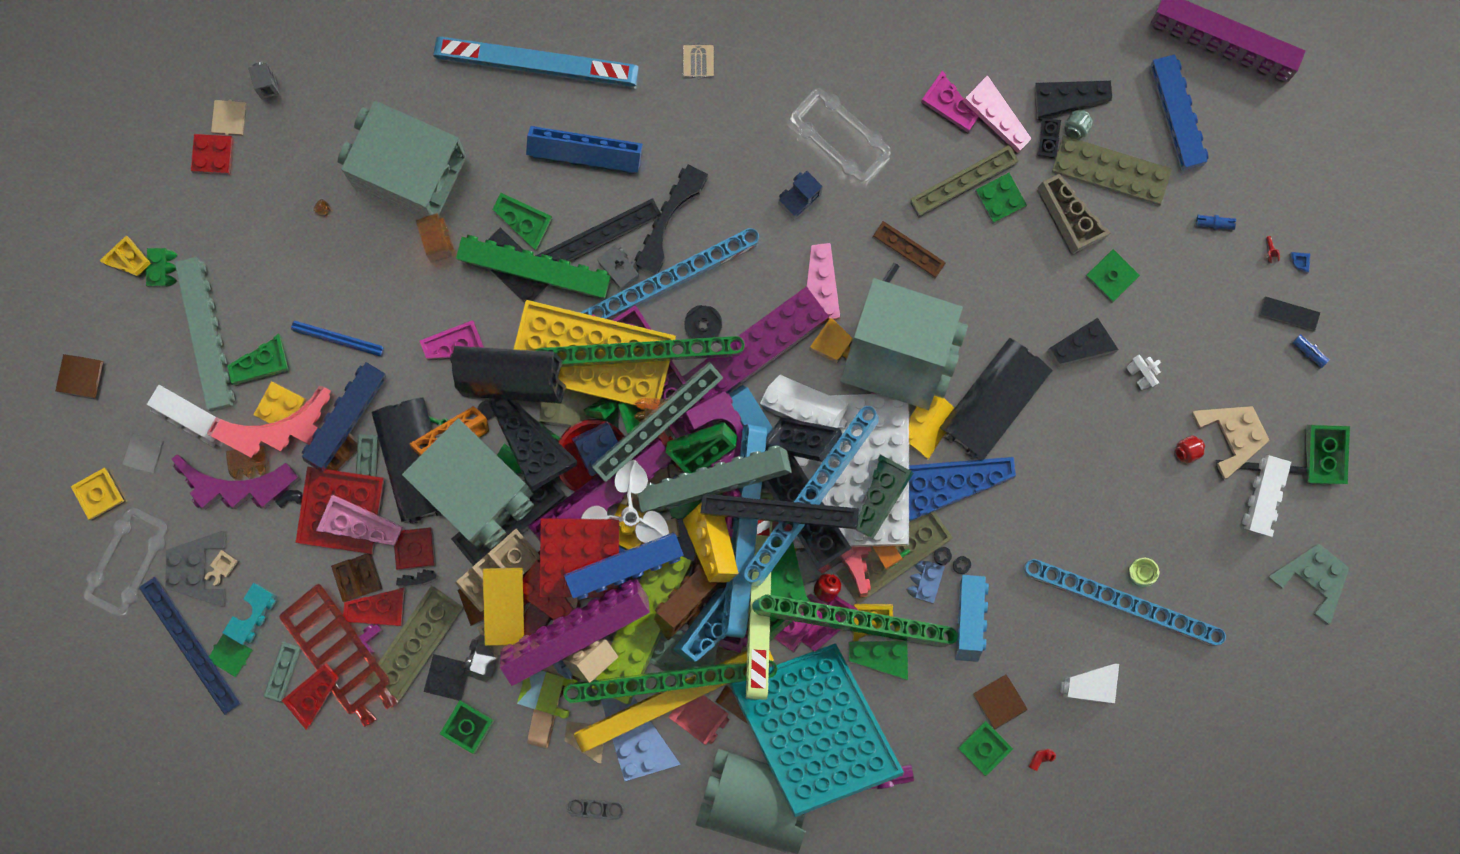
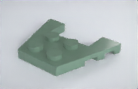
[1268,544,1349,625]

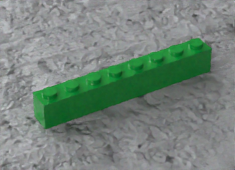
[456,235,611,299]

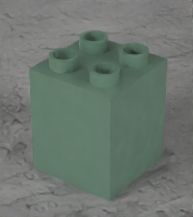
[337,100,467,223]
[840,278,968,410]
[402,418,534,549]

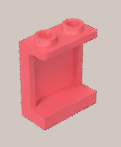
[669,695,730,745]

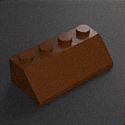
[654,562,722,641]

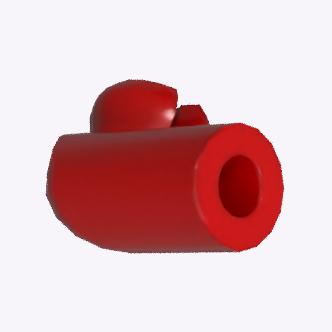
[1028,749,1056,771]

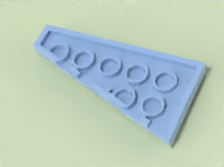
[595,678,681,781]

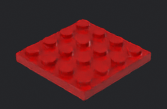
[295,466,384,554]
[539,518,620,598]

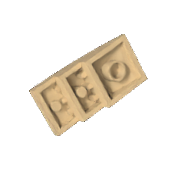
[455,529,540,612]

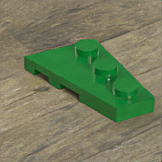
[492,193,552,251]

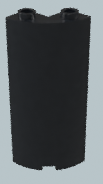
[940,338,1053,460]
[450,346,566,404]
[371,397,442,524]

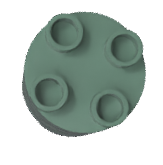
[695,748,806,854]

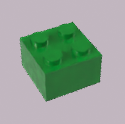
[440,700,495,754]

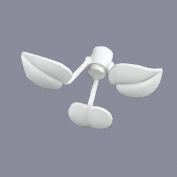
[581,460,669,543]

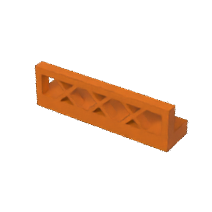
[410,406,489,457]

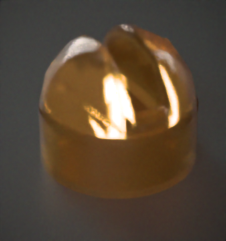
[313,198,330,215]

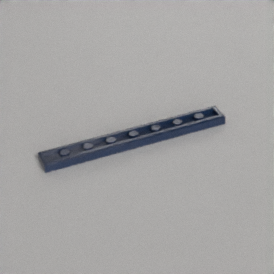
[139,577,241,715]

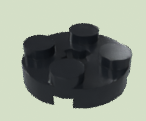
[684,305,722,339]

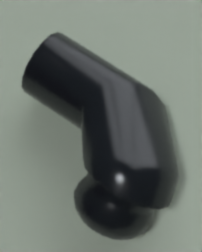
[275,490,303,508]

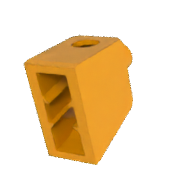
[809,318,853,363]

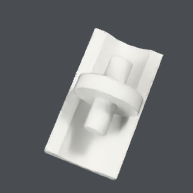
[1127,355,1161,390]

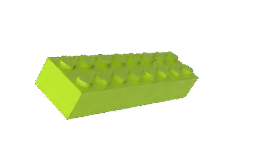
[592,556,694,704]

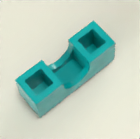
[222,583,276,645]

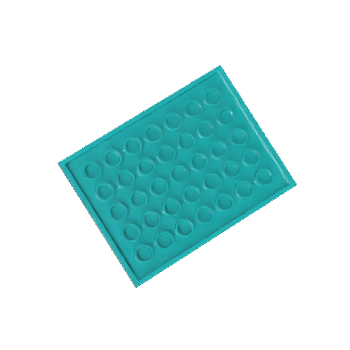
[729,643,904,817]

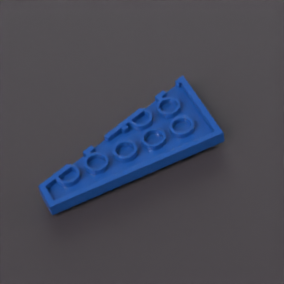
[909,457,1016,521]

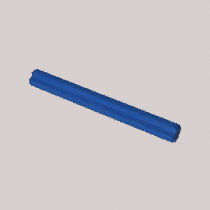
[291,321,383,356]

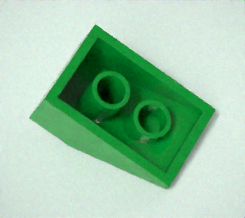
[1306,424,1350,484]

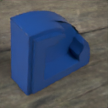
[1290,252,1310,273]

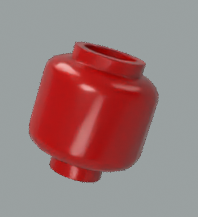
[1175,435,1205,463]
[814,574,842,602]

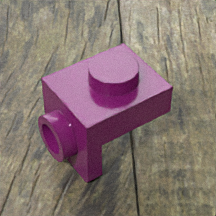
[358,624,383,654]
[718,628,748,653]

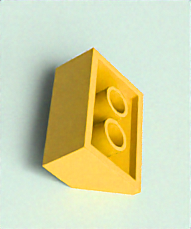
[909,396,955,459]

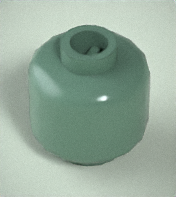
[1065,110,1093,139]

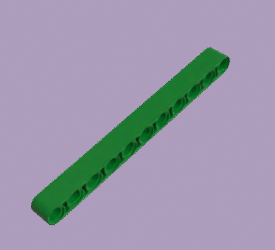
[535,336,745,367]
[752,594,958,647]
[563,659,777,703]

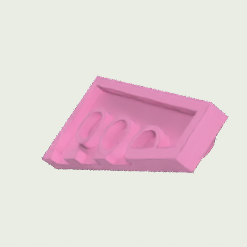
[963,76,1031,153]
[807,243,840,319]
[316,495,403,545]

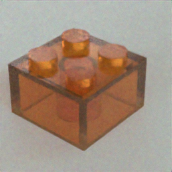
[416,213,454,263]

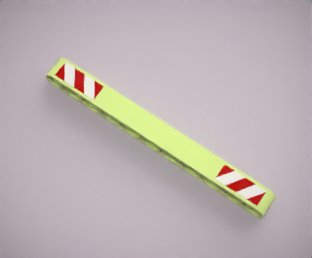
[746,492,773,700]

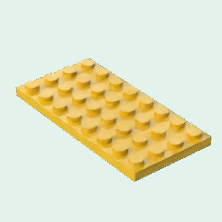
[514,300,676,410]

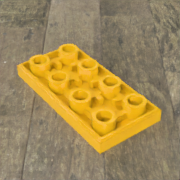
[483,568,524,646]

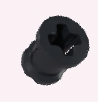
[933,547,952,565]
[952,556,971,574]

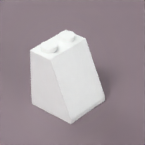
[1060,664,1119,704]

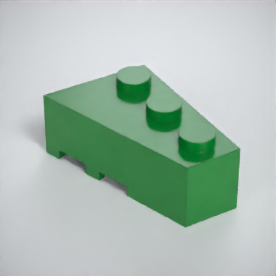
[666,423,737,474]

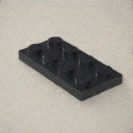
[488,227,550,304]
[765,417,843,462]

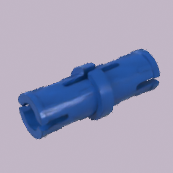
[1196,214,1236,230]
[1293,334,1330,368]

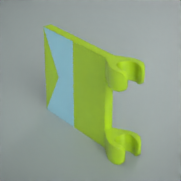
[517,670,578,719]

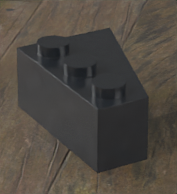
[1047,318,1119,367]

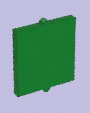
[209,634,253,677]

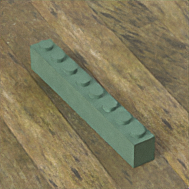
[175,257,235,412]
[592,362,723,482]
[637,446,792,513]

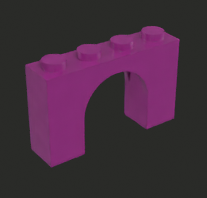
[681,391,743,469]

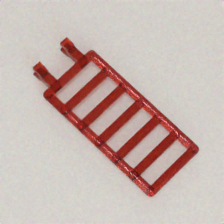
[279,584,398,727]

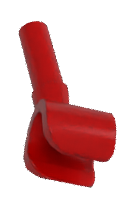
[1266,236,1280,263]

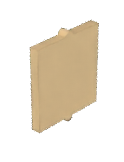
[211,99,246,136]

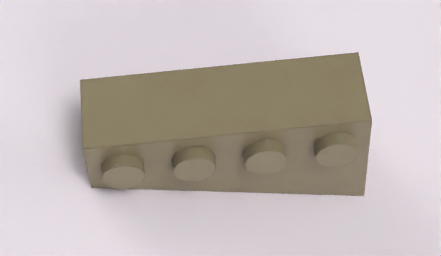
[1037,174,1111,254]

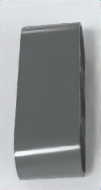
[567,799,624,820]

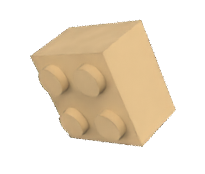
[562,638,618,683]

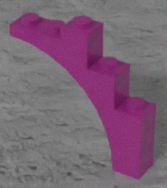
[171,454,301,510]

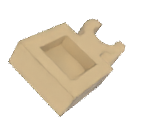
[205,550,238,586]

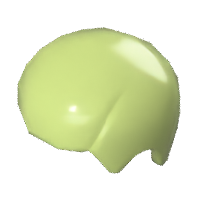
[1129,557,1159,587]

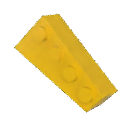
[683,502,739,582]

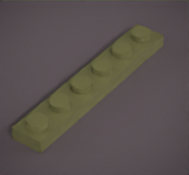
[910,145,1019,216]

